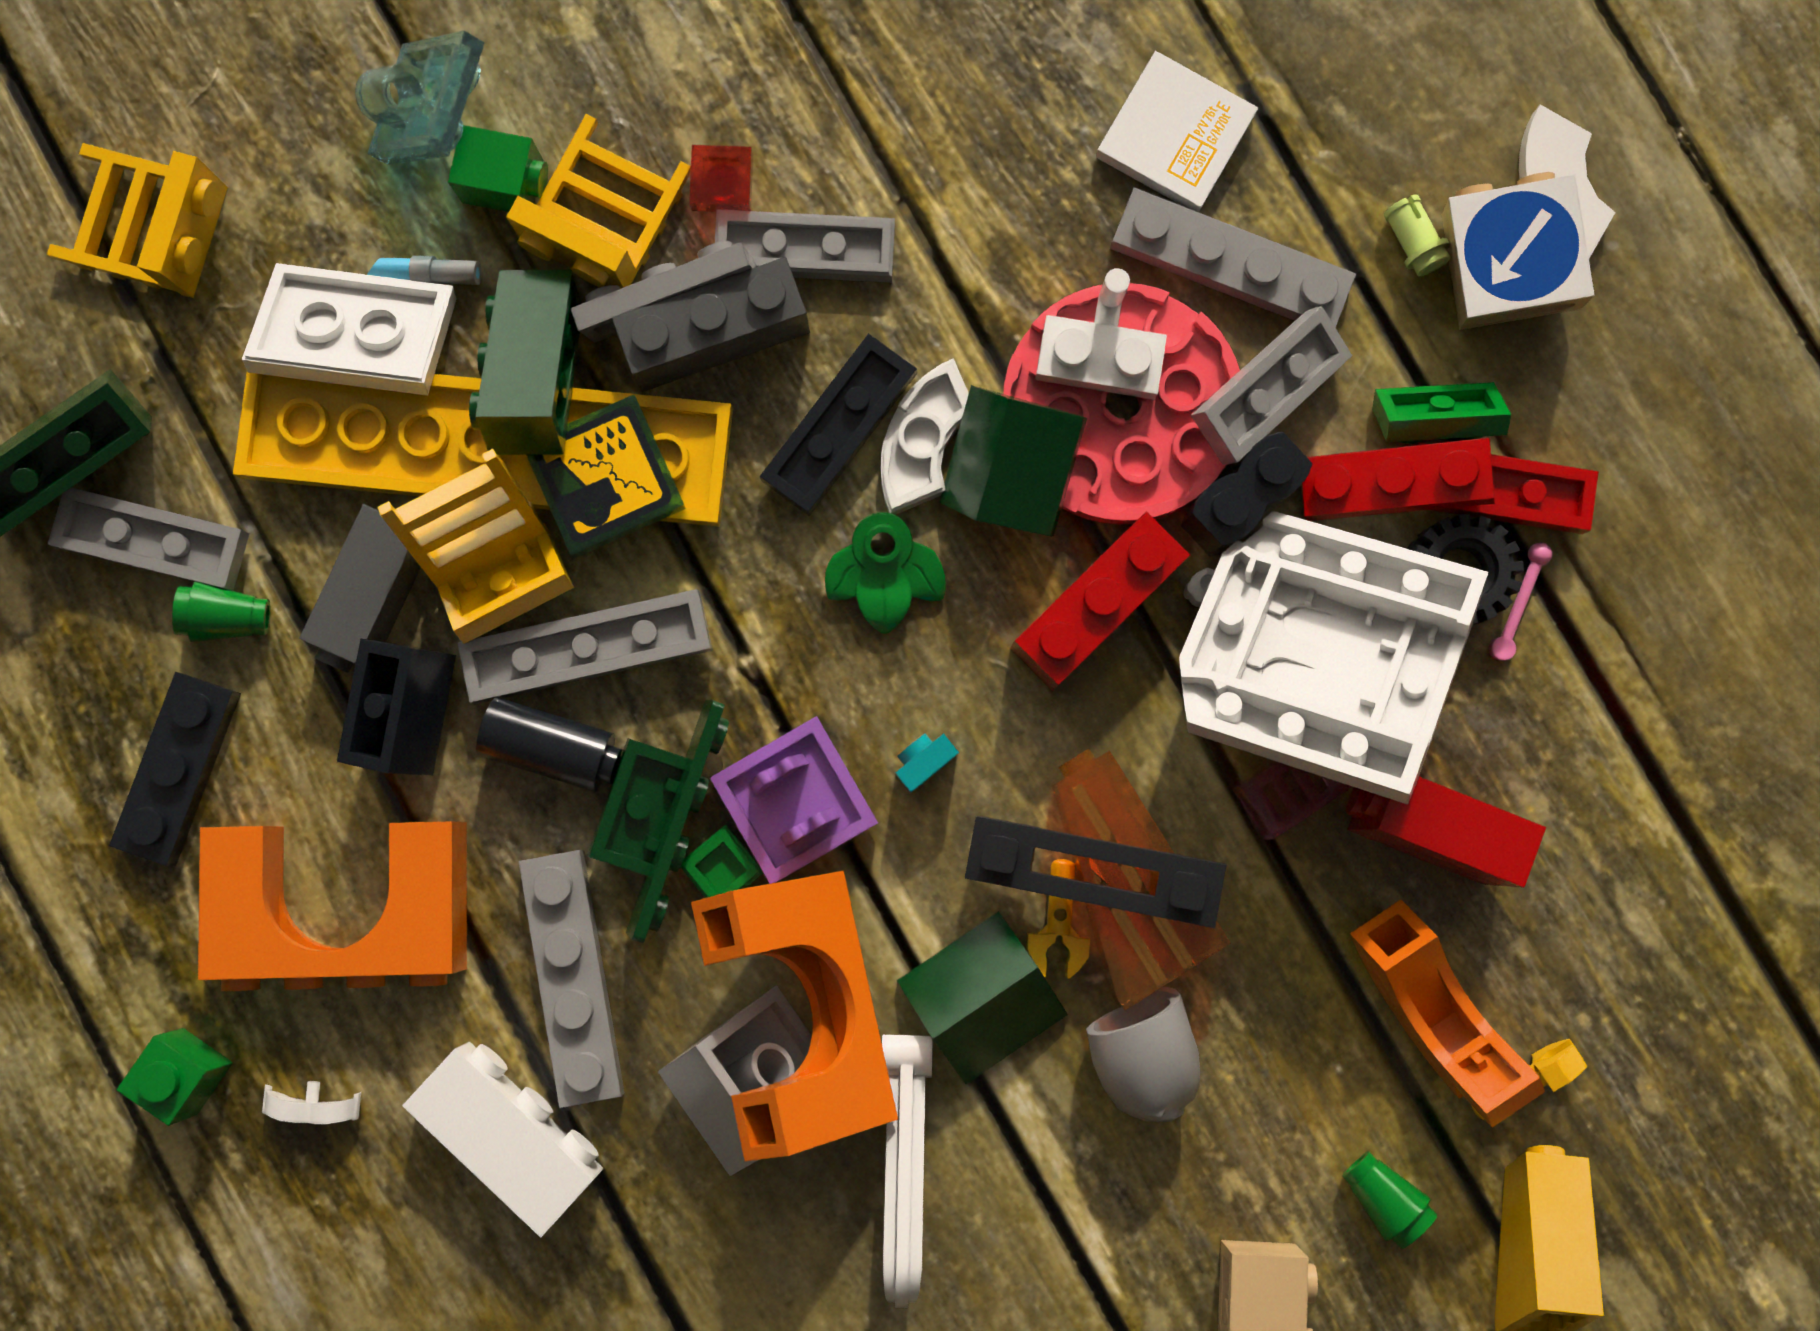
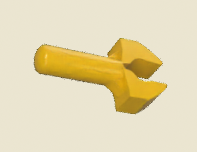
[1026,859,1090,979]
[1471,1039,1587,1120]

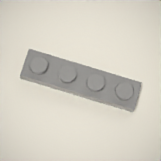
[1110,188,1356,328]
[457,589,713,704]
[518,850,625,1108]

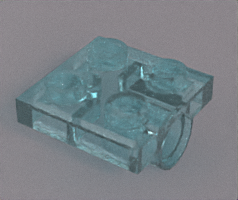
[355,30,485,165]

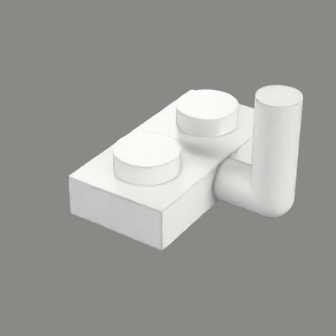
[1035,268,1167,400]

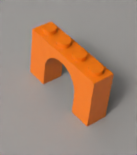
[198,821,467,991]
[691,870,898,1161]

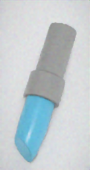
[367,256,482,285]

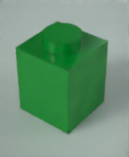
[448,125,548,212]
[116,1028,234,1126]

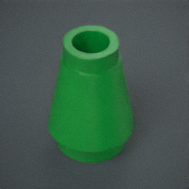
[172,581,271,642]
[1342,1151,1438,1249]

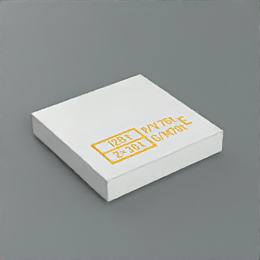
[1096,51,1258,212]

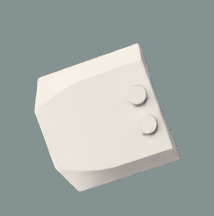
[1179,511,1488,804]

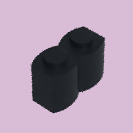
[1181,432,1312,557]

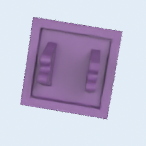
[710,716,878,884]

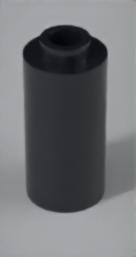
[476,697,623,792]

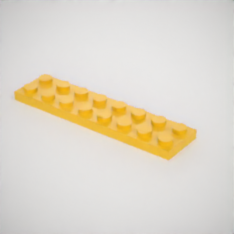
[233,372,733,527]

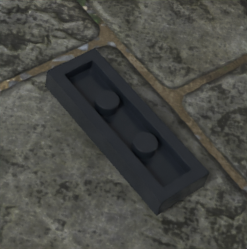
[759,333,917,516]
[109,672,241,866]

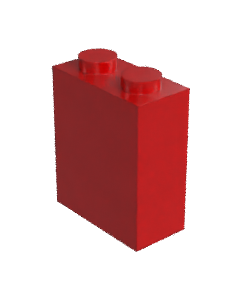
[1346,776,1546,888]

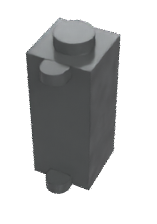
[299,504,421,673]

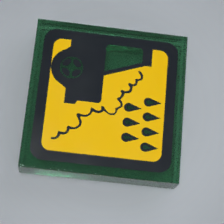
[526,395,686,559]

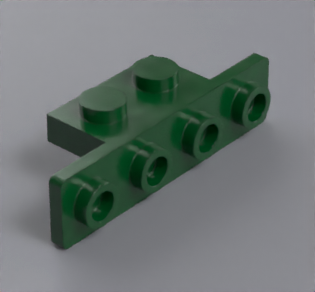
[587,700,729,943]

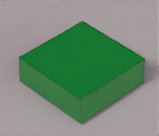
[680,825,764,898]

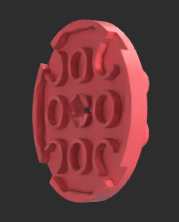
[1003,283,1240,525]

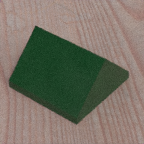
[939,385,1087,537]
[897,911,1068,1084]

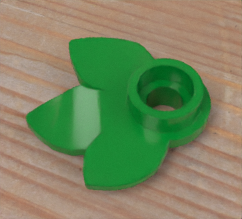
[825,512,946,634]

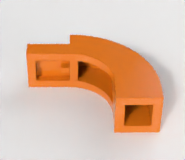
[1350,899,1545,1128]

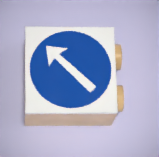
[1442,172,1595,330]

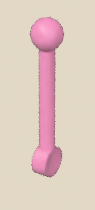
[1489,542,1553,661]

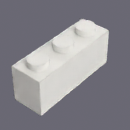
[402,1042,604,1238]

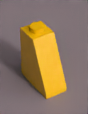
[1494,1145,1604,1331]

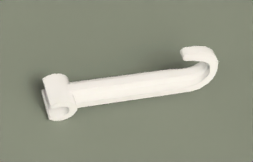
[882,1035,932,1308]

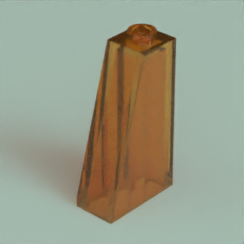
[1052,748,1231,1011]

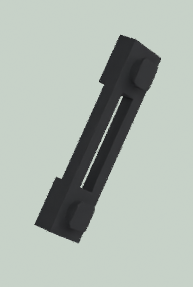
[965,816,1227,928]

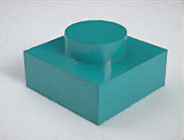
[895,733,959,794]

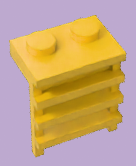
[506,114,692,289]
[47,143,228,298]
[378,449,574,644]

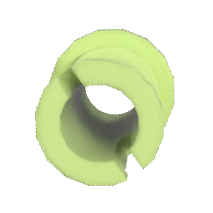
[1383,194,1451,276]

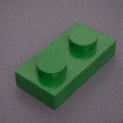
[1372,382,1512,444]

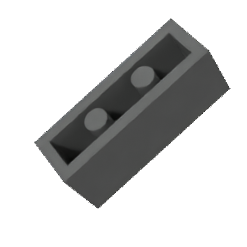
[612,257,810,392]

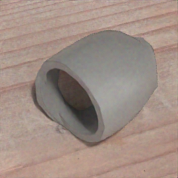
[1086,985,1200,1122]

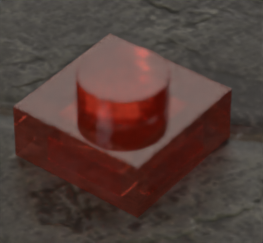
[689,145,753,212]

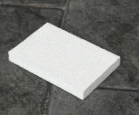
[242,263,457,396]

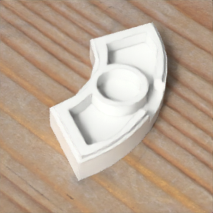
[1519,105,1616,258]
[881,358,969,515]

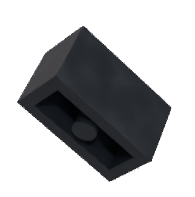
[337,638,456,776]

